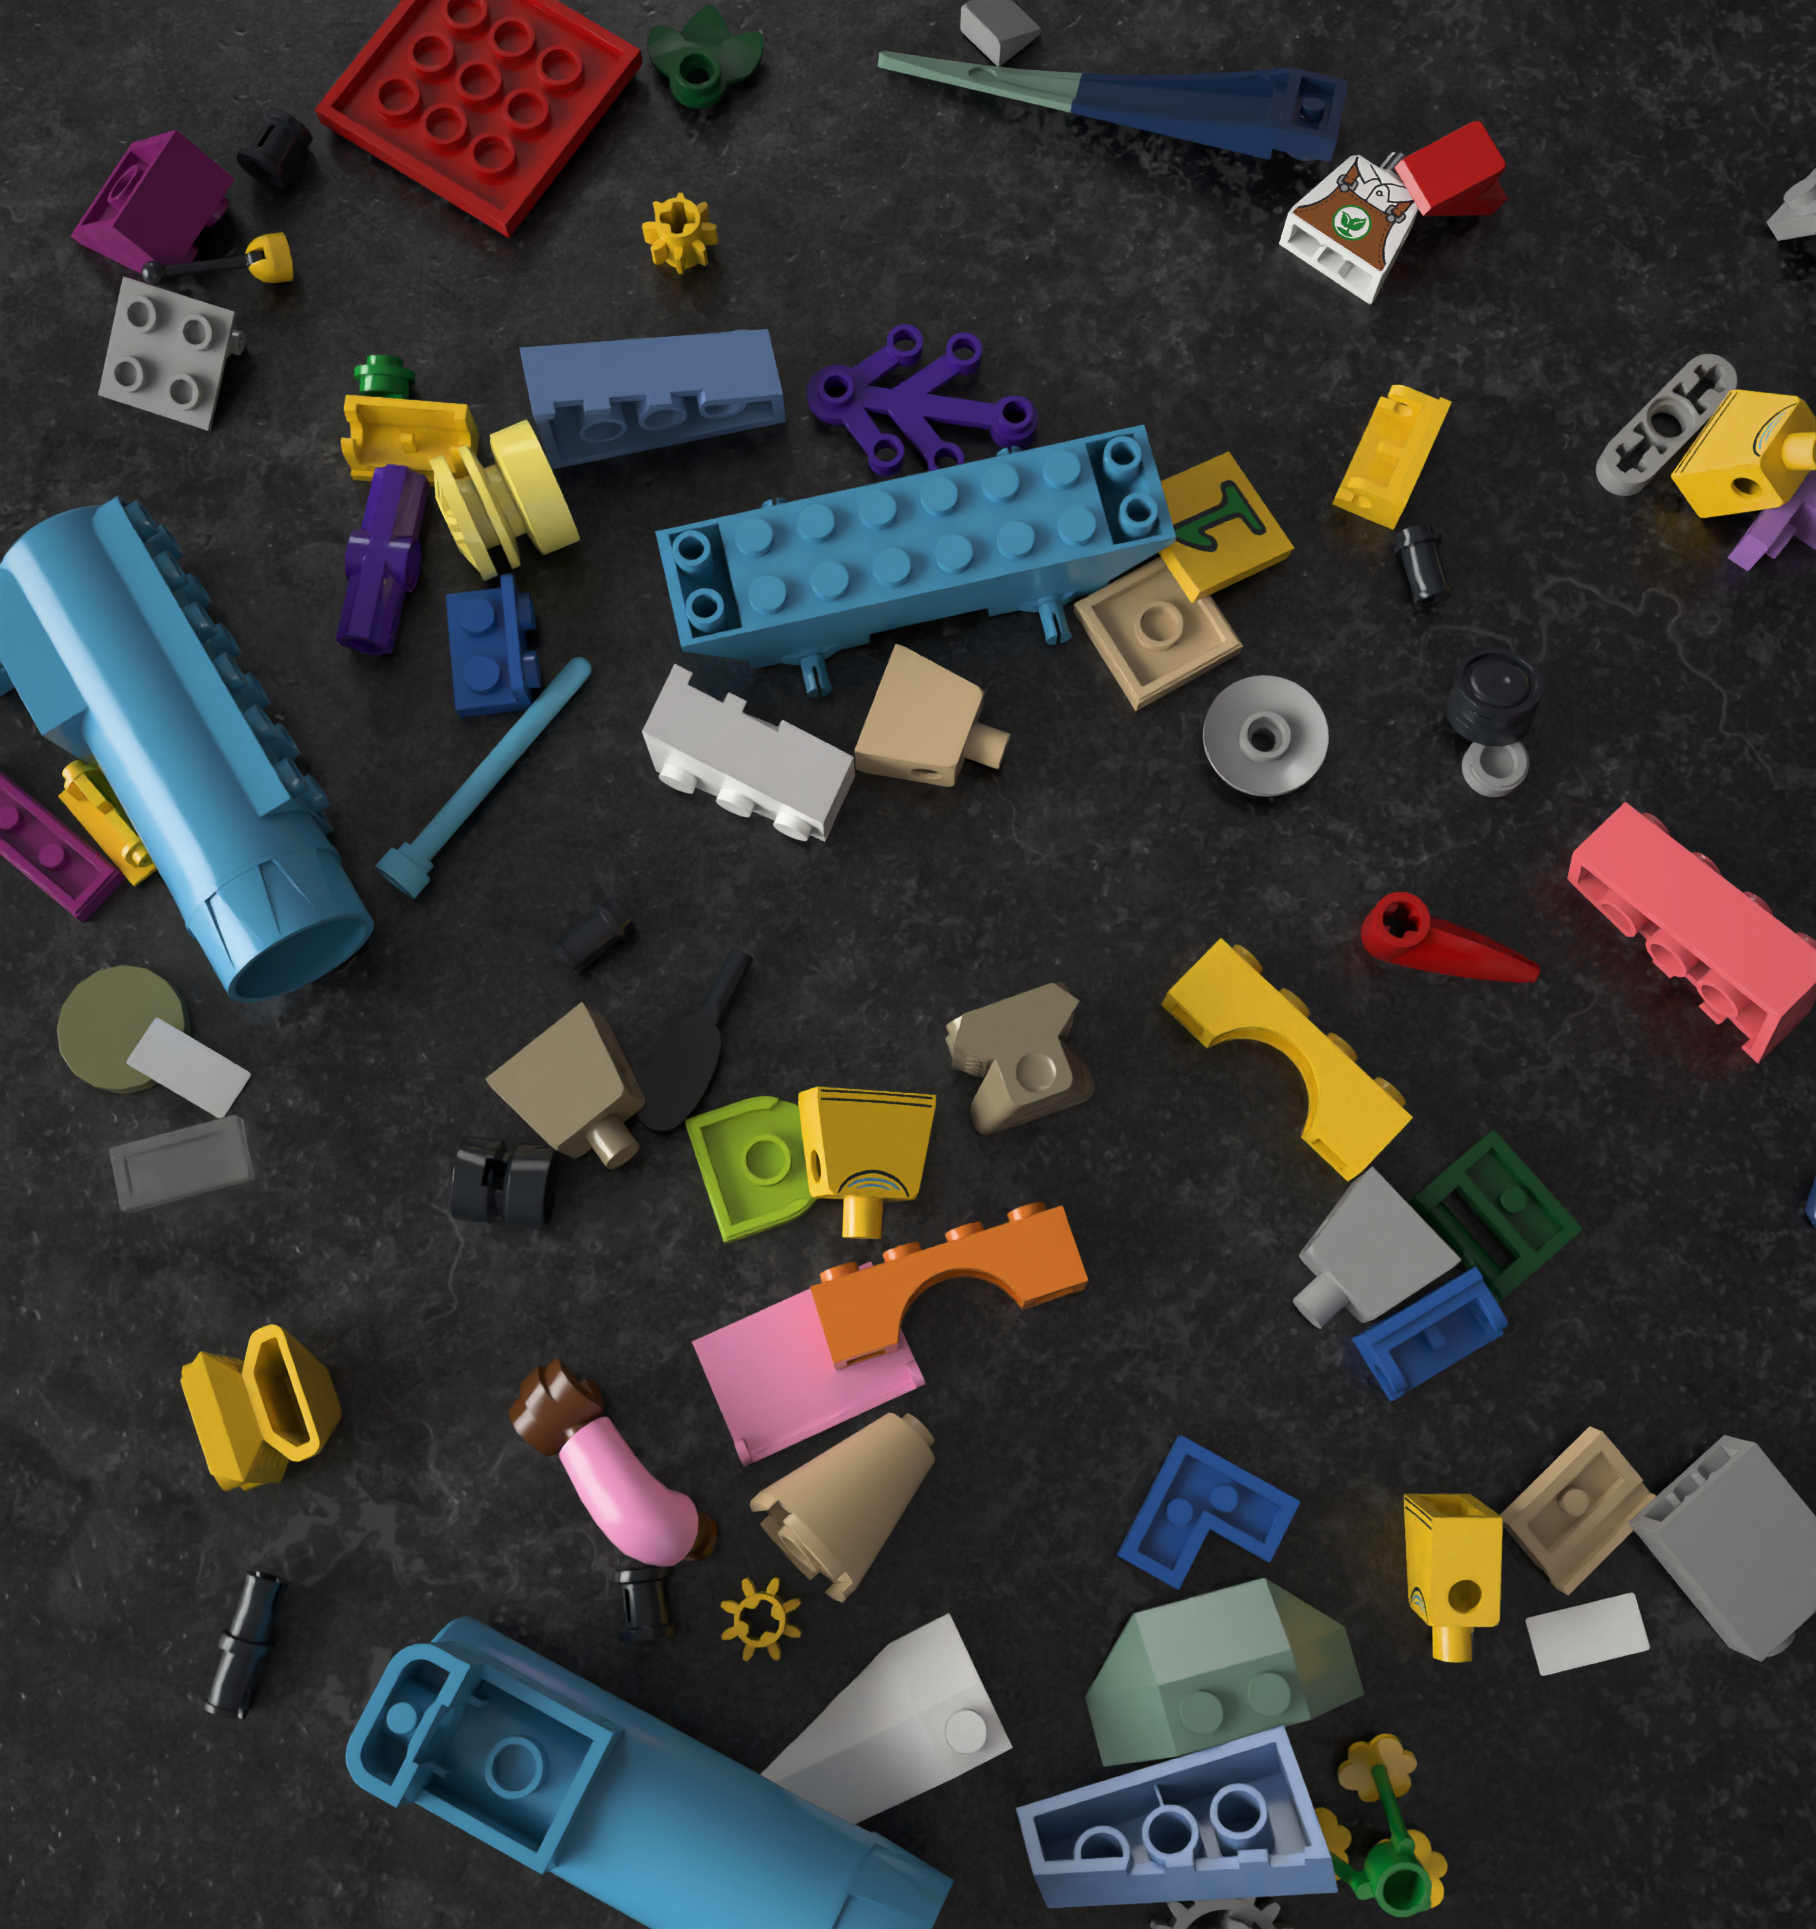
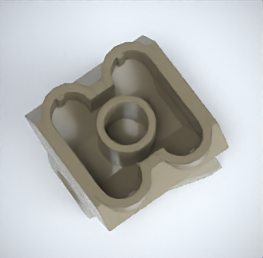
[945,982,1095,1136]

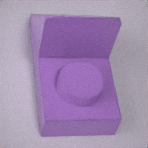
[1728,470,1816,571]

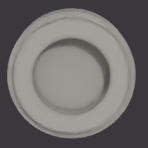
[1462,741,1529,797]

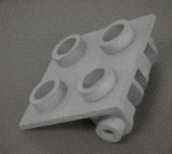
[98,276,246,431]

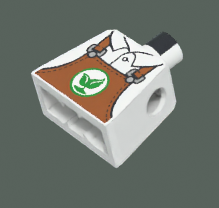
[1279,152,1419,305]

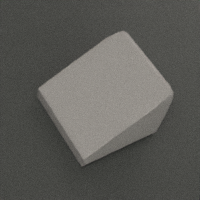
[960,0,1041,67]

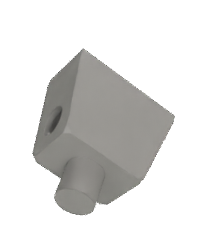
[1293,1166,1461,1329]

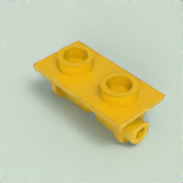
[58,760,157,887]

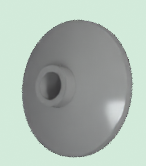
[1203,675,1329,797]

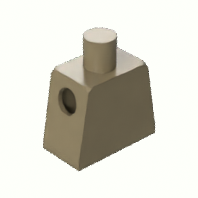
[485,1002,645,1169]

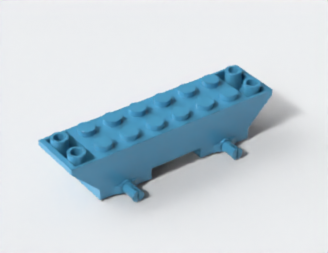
[655,425,1176,698]

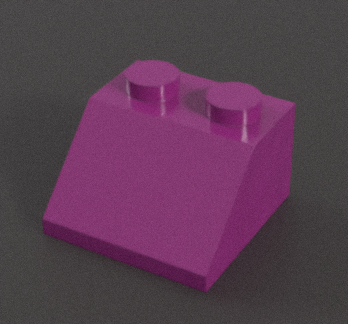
[70,129,235,274]

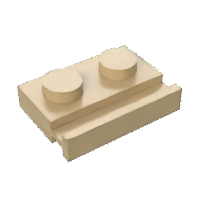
[1500,1426,1656,1595]

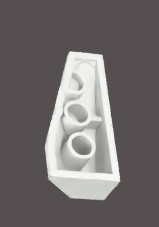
[760,1613,1013,1825]

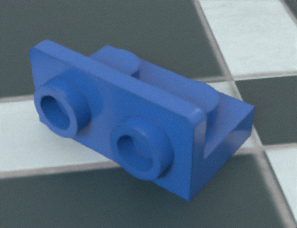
[445,574,541,718]

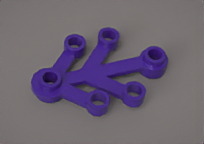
[806,324,1038,476]

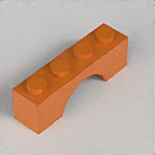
[810,1202,1089,1371]

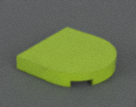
[684,1096,820,1245]

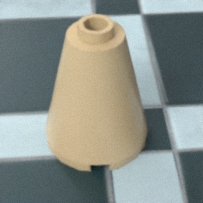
[749,1413,935,1603]

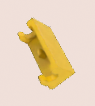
[1332,385,1452,530]
[341,395,480,487]

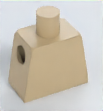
[854,644,1011,787]

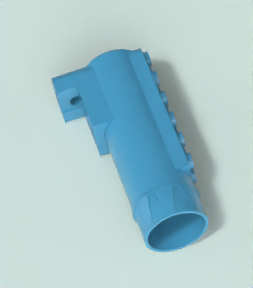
[0,495,374,1003]
[346,1616,954,1929]

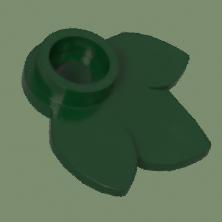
[647,4,764,109]

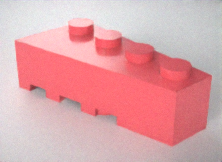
[1567,802,1816,1064]

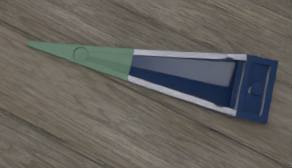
[878,51,1349,162]

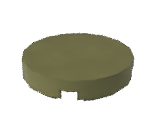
[57,965,192,1094]

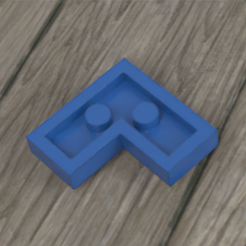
[1117,1435,1301,1590]

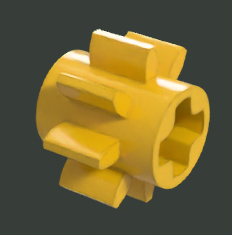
[642,193,719,274]
[721,1577,802,1662]

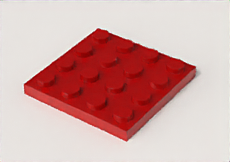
[314,0,643,238]

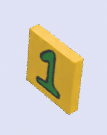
[1158,452,1294,603]

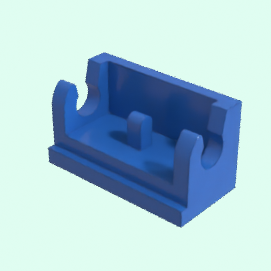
[1351,1267,1509,1401]

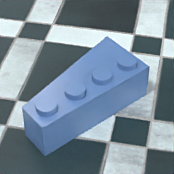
[519,329,786,470]
[1016,1725,1338,1908]

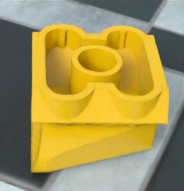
[180,1324,342,1492]

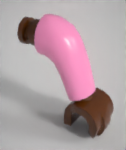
[508,1357,717,1567]

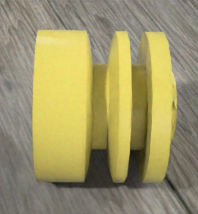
[429,419,580,581]

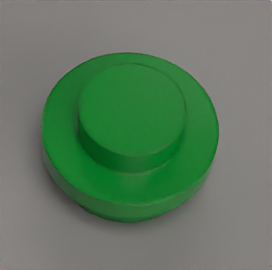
[354,355,416,399]

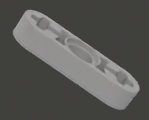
[1596,354,1737,496]

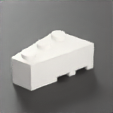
[642,664,855,841]

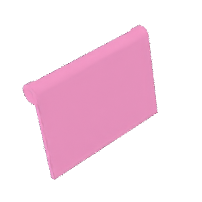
[692,1261,926,1467]

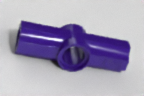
[336,463,430,657]

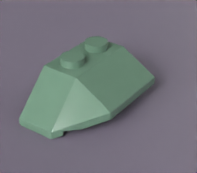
[1084,1577,1365,1767]

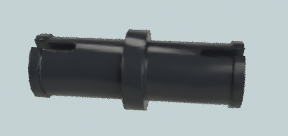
[203,1570,290,1719]

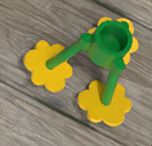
[1314,1734,1448,1917]

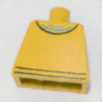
[1671,389,1816,518]
[798,1087,936,1239]
[1404,1494,1503,1662]

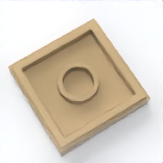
[1073,556,1243,711]

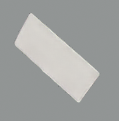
[126,1018,251,1119]
[1525,1592,1650,1676]

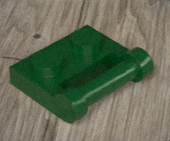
[1407,1129,1583,1303]

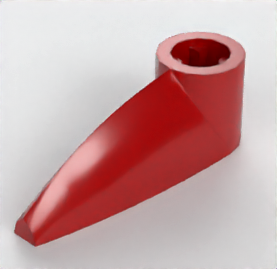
[1361,892,1540,983]

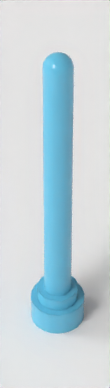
[375,657,592,899]

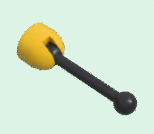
[141,232,293,286]

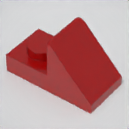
[1394,121,1508,216]

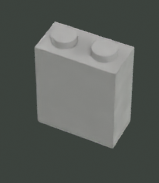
[1628,1435,1816,1662]

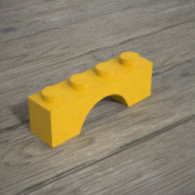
[1161,938,1413,1181]

